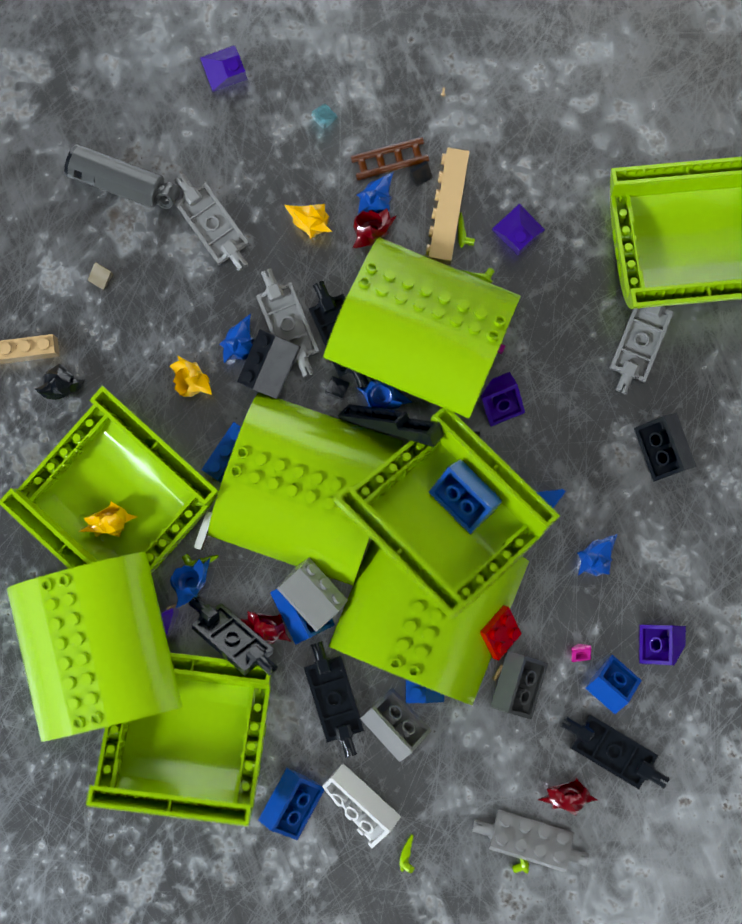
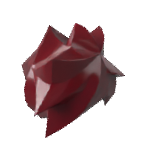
[352,208,397,248]
[240,611,292,645]
[537,778,598,816]

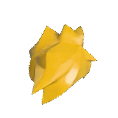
[284,204,333,239]
[170,356,212,397]
[79,501,137,537]

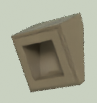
[88,262,114,290]

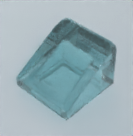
[311,104,338,130]

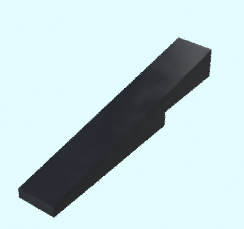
[338,404,444,447]

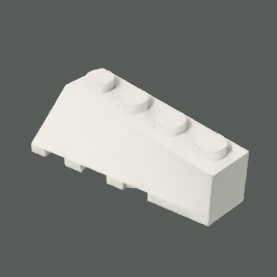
[322,763,401,848]

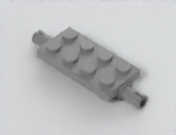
[174,174,249,271]
[256,268,319,378]
[609,306,673,394]
[472,809,589,872]

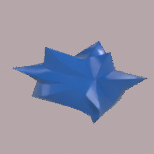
[357,172,394,214]
[219,314,255,363]
[356,379,413,410]
[577,534,618,576]
[170,558,210,608]

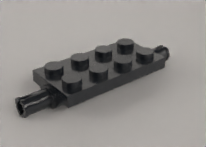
[309,281,369,389]
[189,596,278,676]
[304,641,364,758]
[561,714,670,789]

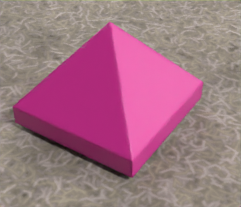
[571,644,591,662]

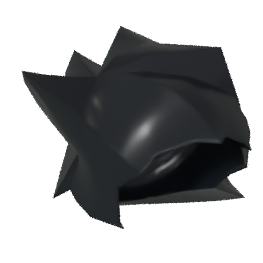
[35,364,85,400]

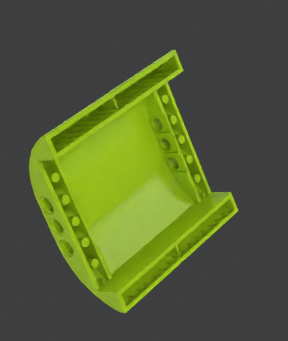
[610,157,742,309]
[323,237,521,418]
[0,386,218,574]
[208,392,403,586]
[334,408,560,618]
[328,539,529,706]
[7,552,183,742]
[86,653,272,826]

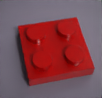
[480,605,522,661]

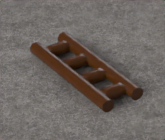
[350,137,429,181]

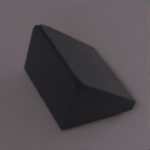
[410,161,432,187]
[325,376,350,400]

